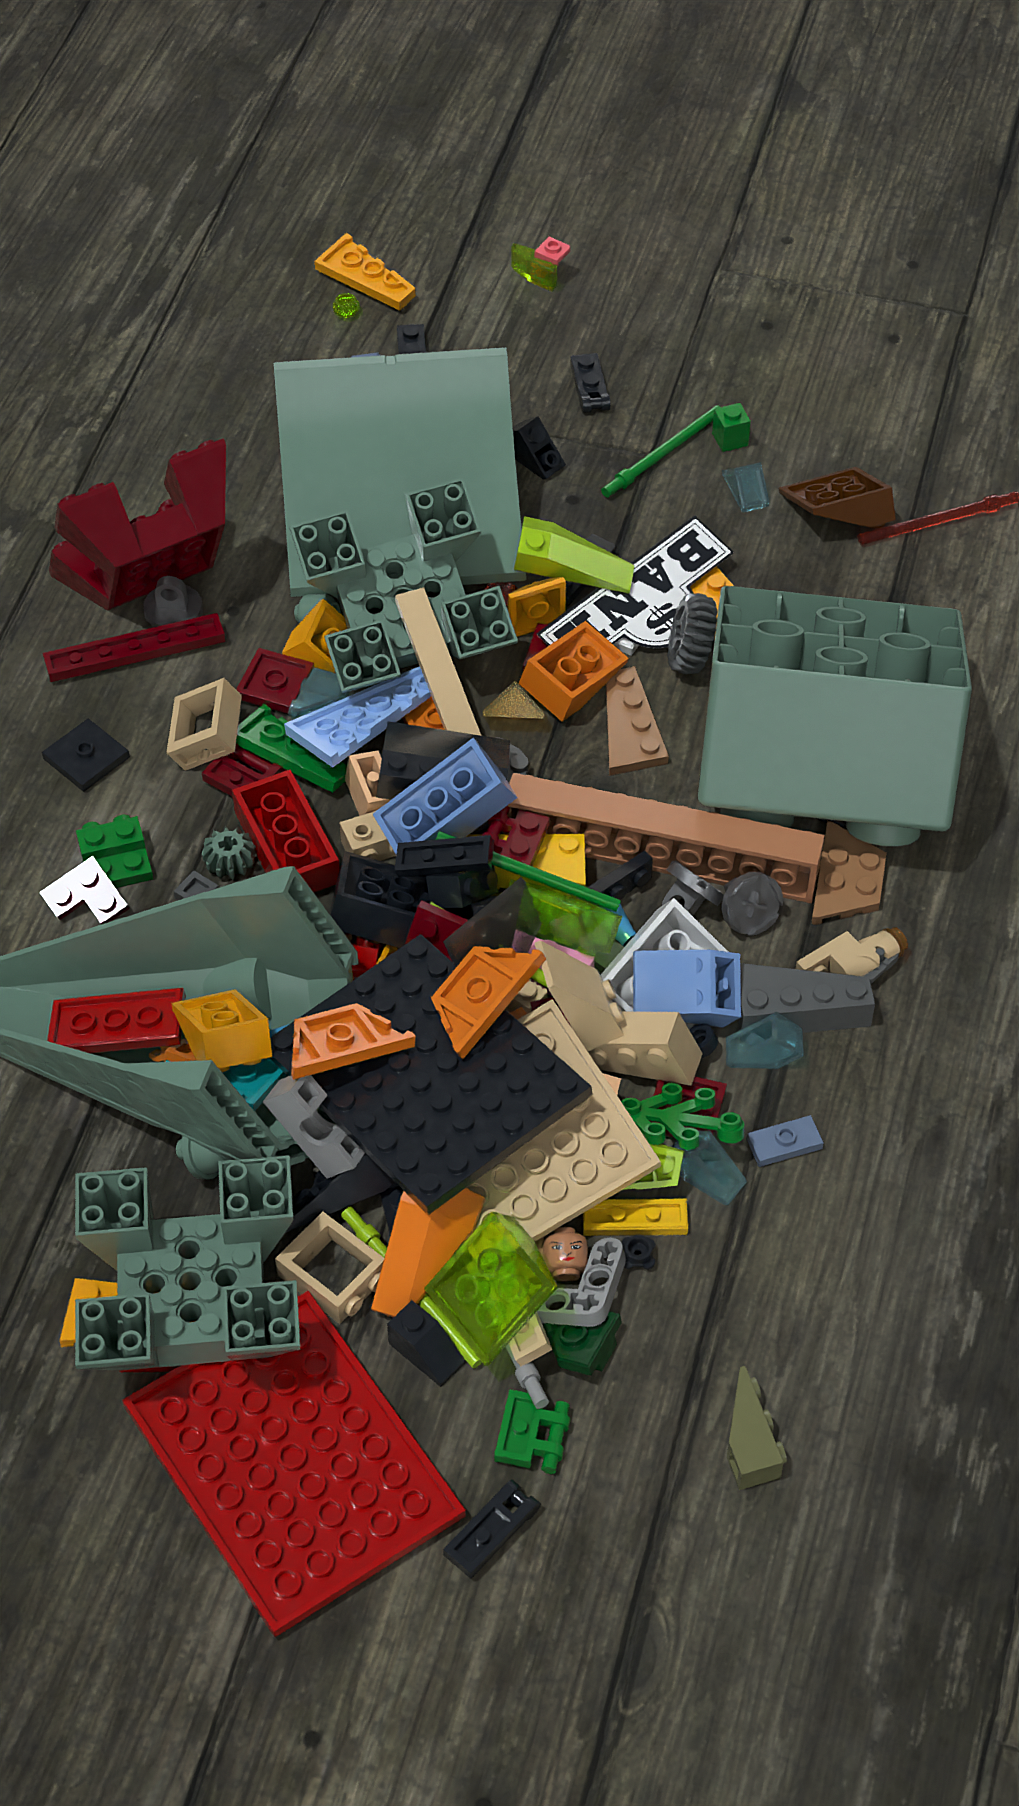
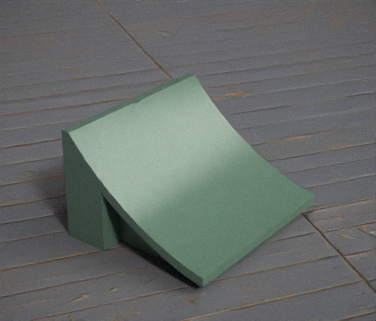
[274,347,526,597]

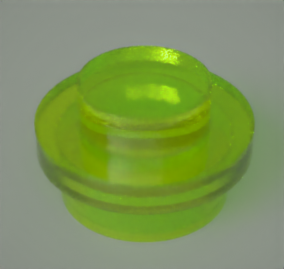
[333,293,360,318]

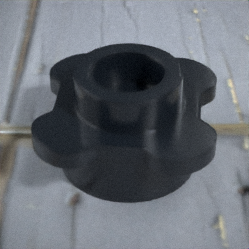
[621,1235,655,1270]

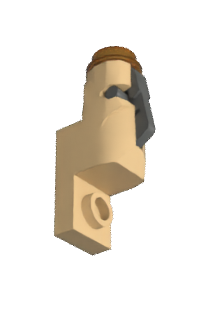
[796,927,908,983]

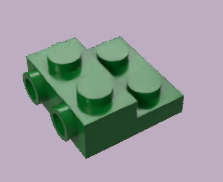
[76,814,153,888]

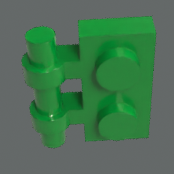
[494,1389,571,1474]

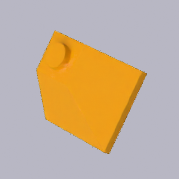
[508,577,566,637]
[282,599,348,680]

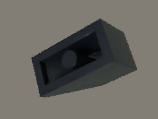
[387,1300,465,1387]

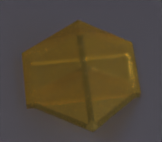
[483,681,545,719]

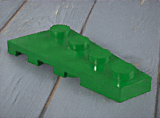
[236,704,347,793]

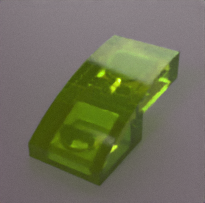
[511,243,557,291]

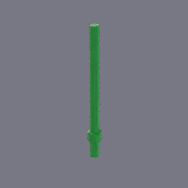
[601,405,720,498]
[436,831,621,912]

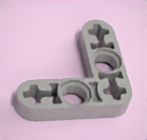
[526,1238,626,1327]

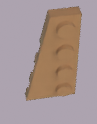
[606,666,669,776]

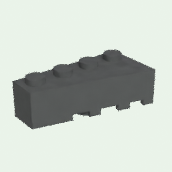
[737,963,875,1039]

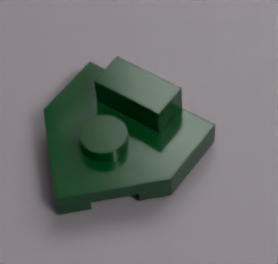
[542,1311,622,1376]

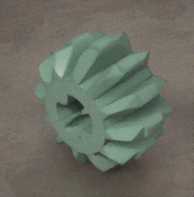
[202,826,256,880]

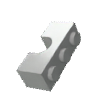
[263,1075,365,1178]

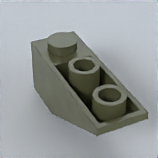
[727,1366,787,1490]

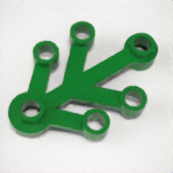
[621,1083,744,1150]

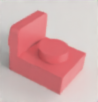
[534,237,570,280]

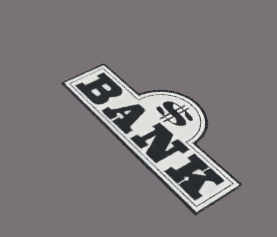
[536,516,734,648]

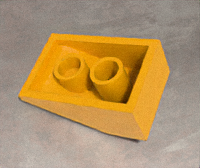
[172,989,272,1072]

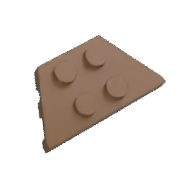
[811,821,887,925]

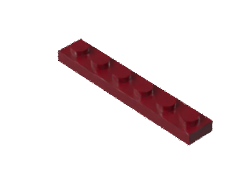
[43,613,225,682]

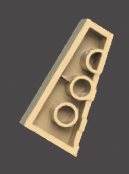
[572,1011,703,1086]

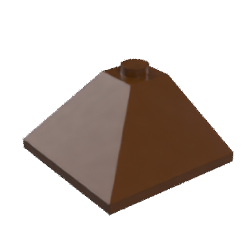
[779,467,896,529]

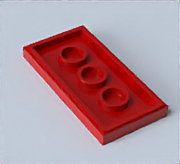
[47,988,186,1053]

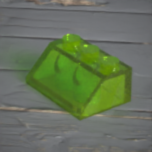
[509,879,622,956]

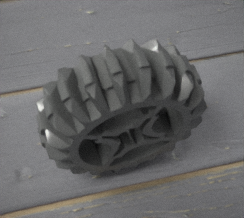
[667,593,718,674]

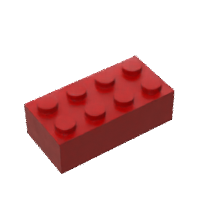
[232,769,340,893]

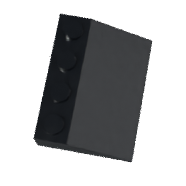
[376,721,510,800]
[329,851,465,949]

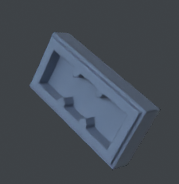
[747,1115,823,1167]

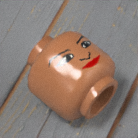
[542,1227,589,1282]

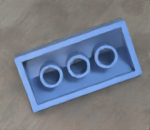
[373,738,518,854]

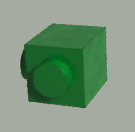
[712,403,751,452]

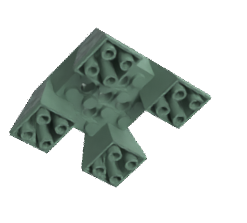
[289,478,518,693]
[75,1155,300,1370]

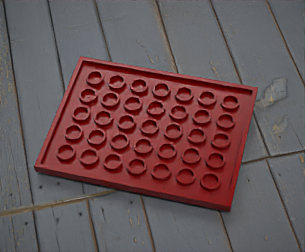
[122,1291,466,1638]

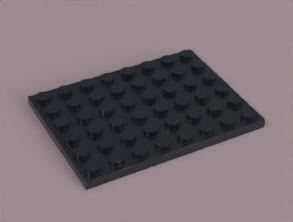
[269,934,593,1215]

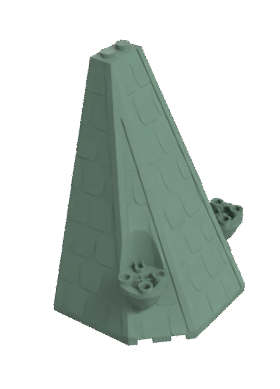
[0,866,358,1179]

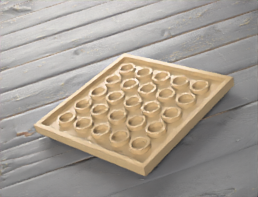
[462,999,661,1273]

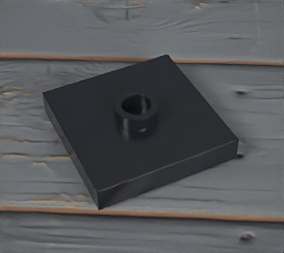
[42,718,130,792]

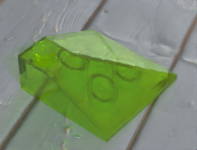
[424,1211,558,1366]

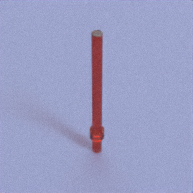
[858,491,1019,545]

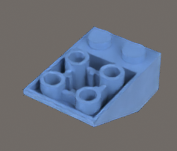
[633,949,741,1027]

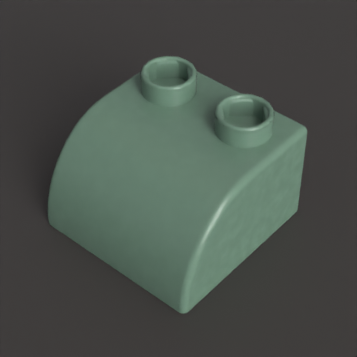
[698,586,972,847]

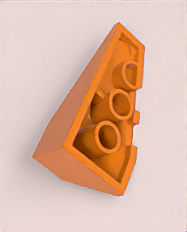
[371,1188,485,1317]

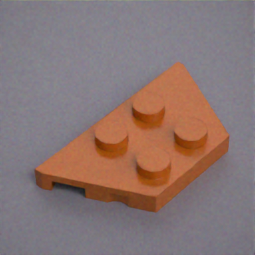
[431,946,546,1059]
[291,1003,416,1080]

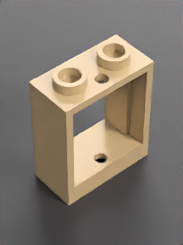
[167,678,242,771]
[275,1212,384,1324]

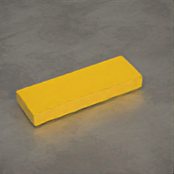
[583,1199,688,1236]

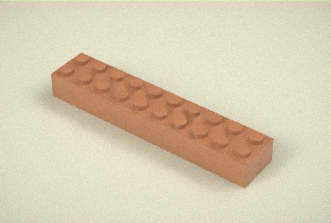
[504,773,825,903]

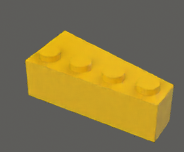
[466,834,586,902]

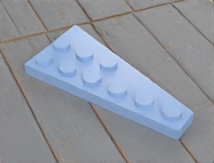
[284,666,431,768]

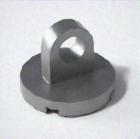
[144,576,203,627]
[662,860,724,916]
[722,872,783,935]

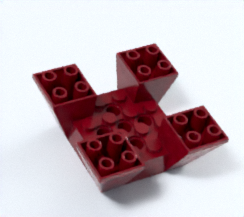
[49,438,226,611]

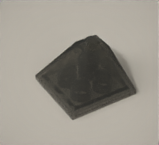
[443,877,542,967]

